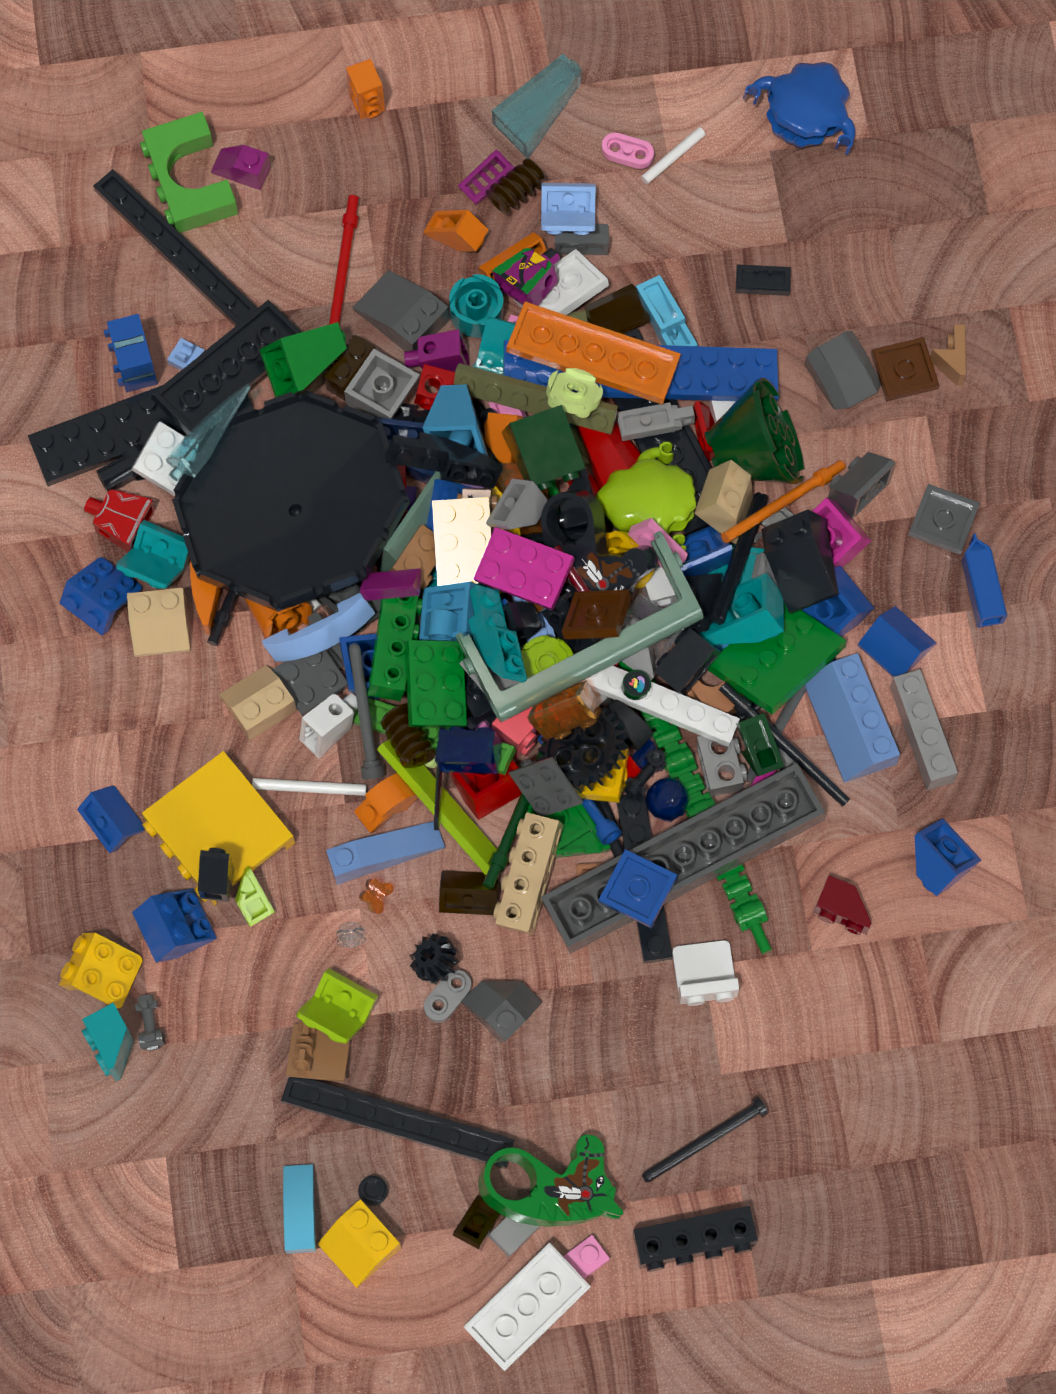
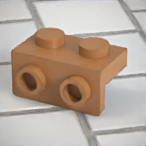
[390,524,436,590]

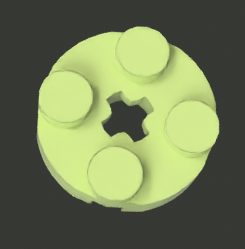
[546,368,603,418]

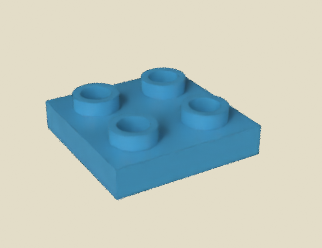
[419,581,476,641]

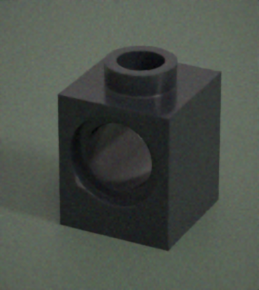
[503,602,542,642]

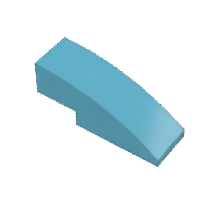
[636,275,698,346]
[283,1164,316,1254]

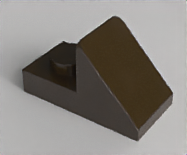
[453,1195,501,1251]

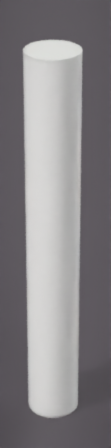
[641,127,706,185]

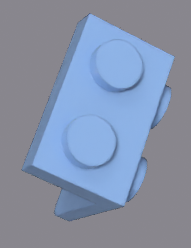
[541,183,596,235]

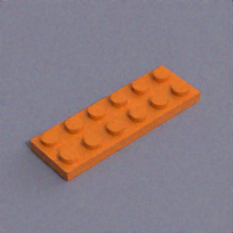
[506,302,681,405]

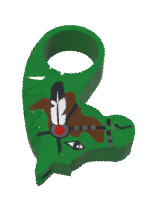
[478,1135,624,1227]

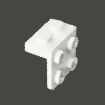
[672,940,739,1006]

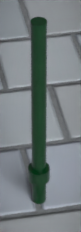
[482,735,549,889]

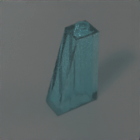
[492,54,581,158]

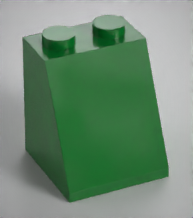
[260,322,347,397]

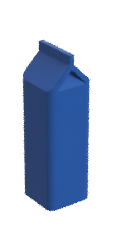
[961,534,1007,628]

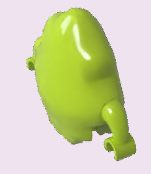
[596,442,696,552]

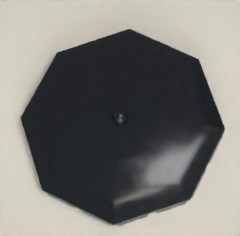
[172,390,410,612]

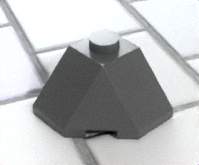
[460,981,542,1043]

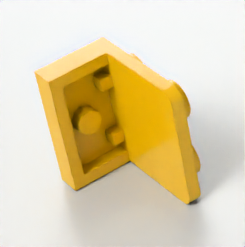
[59,933,142,1008]

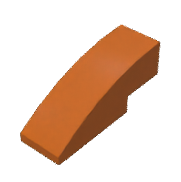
[190,560,221,634]

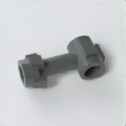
[135,995,166,1051]

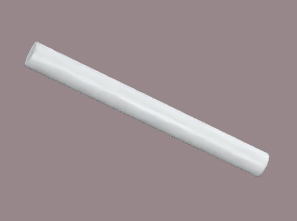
[252,778,367,796]

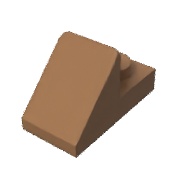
[930,324,966,386]

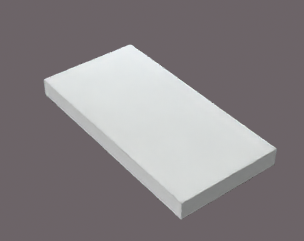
[464,1243,592,1371]

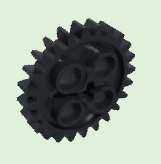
[538,704,628,793]

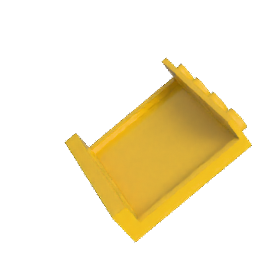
[142,751,295,906]

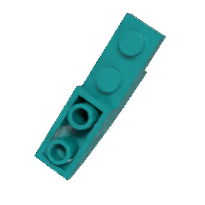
[468,585,527,683]

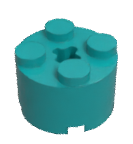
[449,274,504,339]

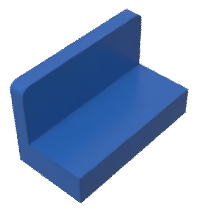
[77,785,145,853]

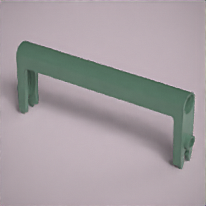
[455,531,704,723]

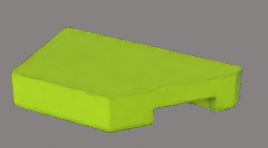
[235,866,275,927]

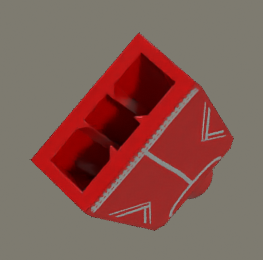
[84,490,155,552]

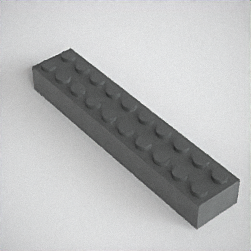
[541,763,825,954]

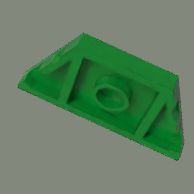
[523,803,611,858]

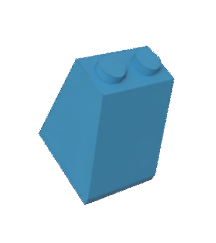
[423,384,488,456]

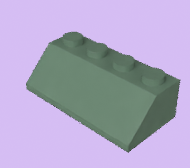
[380,471,462,572]

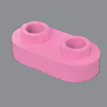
[602,133,654,169]

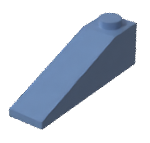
[326,821,445,885]

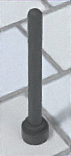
[349,643,385,780]

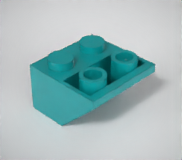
[81,1002,134,1081]

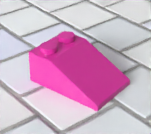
[812,497,872,568]

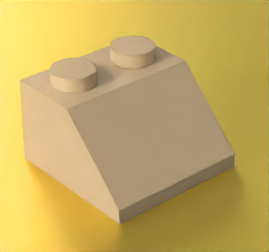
[695,460,753,544]
[127,588,191,657]
[219,665,297,741]

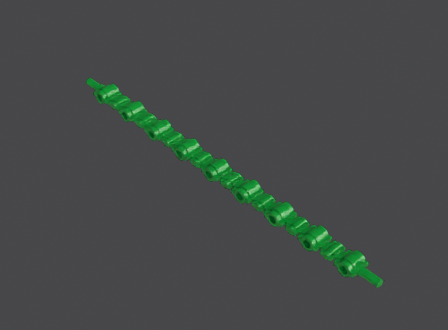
[546,482,772,955]

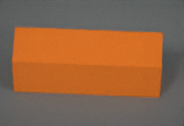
[478,232,547,280]

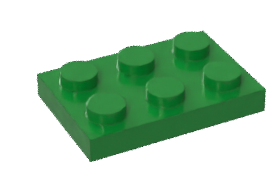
[405,640,467,728]

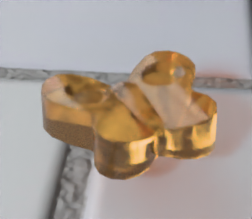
[359,878,394,914]

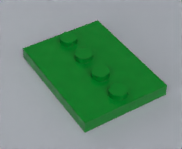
[708,600,846,715]

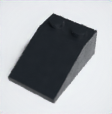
[761,510,839,614]

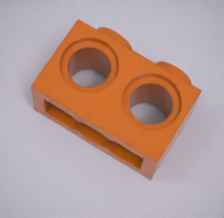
[346,58,385,120]

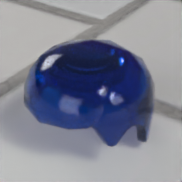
[645,777,689,822]

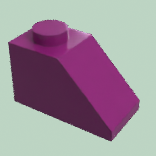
[211,145,271,191]

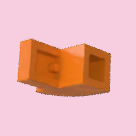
[354,773,418,833]

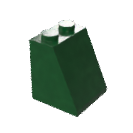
[502,405,585,491]

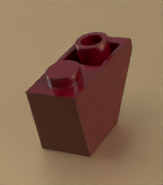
[813,875,872,935]

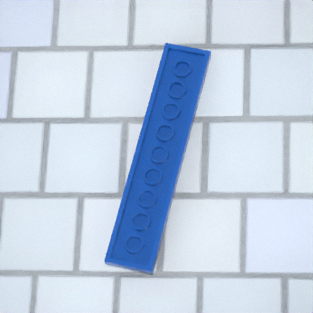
[503,340,779,401]

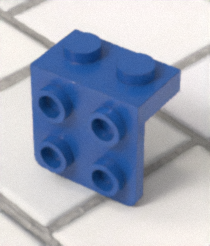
[59,557,142,635]

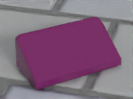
[360,568,421,601]

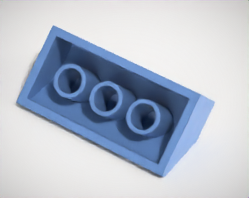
[804,653,900,783]

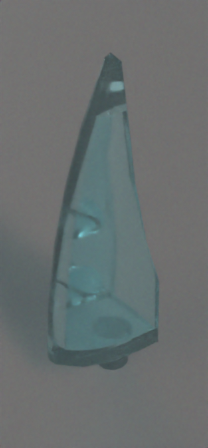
[166,384,251,481]

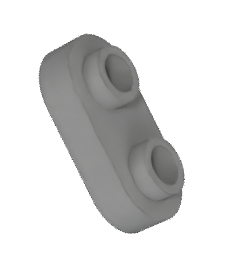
[424,970,471,1023]

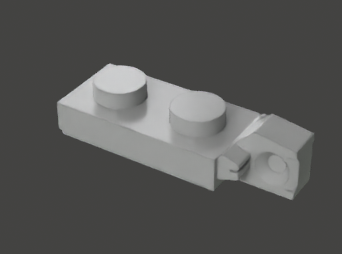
[616,402,695,441]

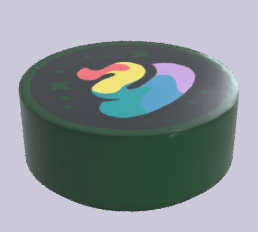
[621,670,651,700]

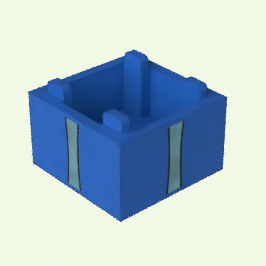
[104,314,158,393]

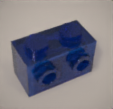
[435,727,502,774]

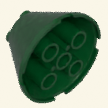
[705,378,805,484]

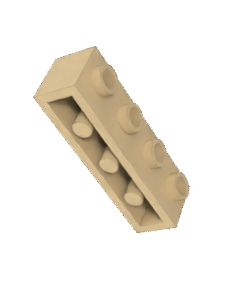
[493,812,564,935]

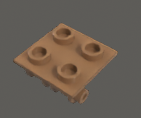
[286,1021,350,1082]

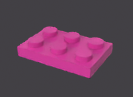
[473,527,575,611]

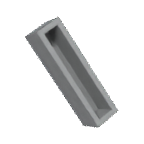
[890,669,958,791]

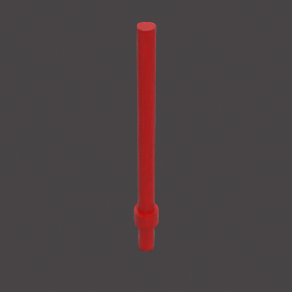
[329,195,359,325]

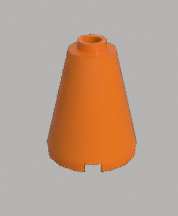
[244,598,312,639]

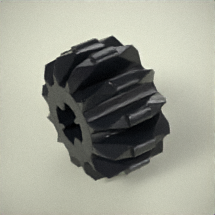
[409,933,460,984]

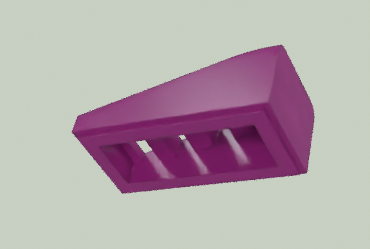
[458,149,514,205]

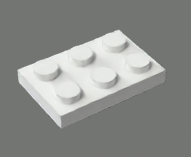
[513,249,609,315]
[131,422,199,496]

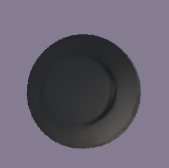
[358,1176,388,1206]

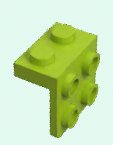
[296,968,379,1044]

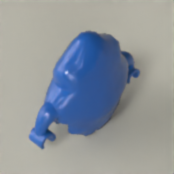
[743,62,855,155]

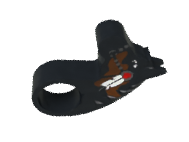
[541,489,657,602]

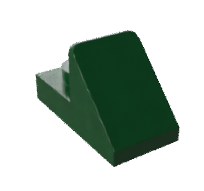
[736,713,785,777]

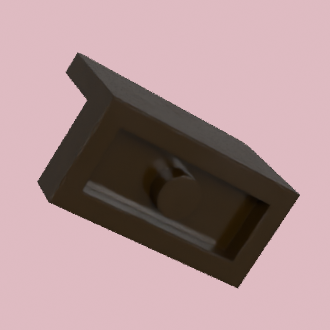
[584,284,651,334]
[439,870,499,915]

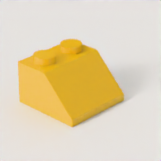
[317,1199,401,1288]

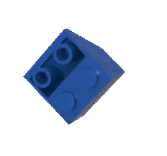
[132,888,217,963]

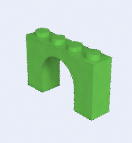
[139,111,238,233]

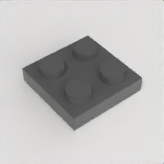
[908,484,980,555]
[272,650,348,716]

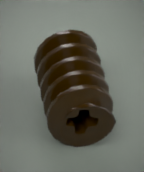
[486,158,545,216]
[381,703,436,768]

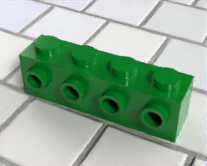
[367,596,423,701]

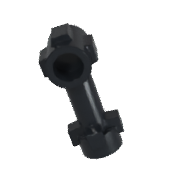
[623,750,666,799]

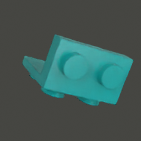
[473,317,516,375]
[116,520,190,589]

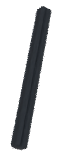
[709,492,768,625]

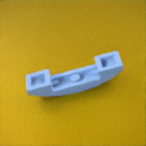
[262,593,375,661]

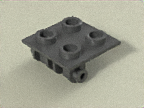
[509,757,583,817]

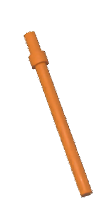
[721,460,845,543]

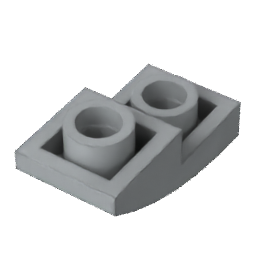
[488,1195,541,1257]

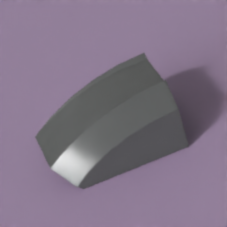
[804,331,881,410]

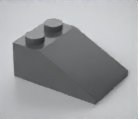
[353,270,449,351]

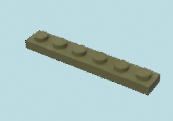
[453,363,618,434]

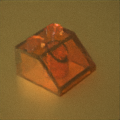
[527,680,601,740]

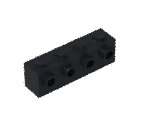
[632,1206,758,1272]

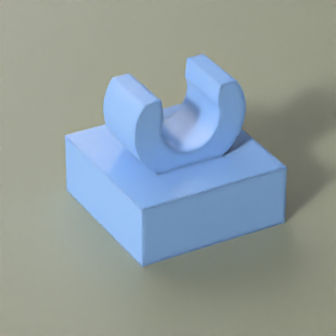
[167,338,205,370]

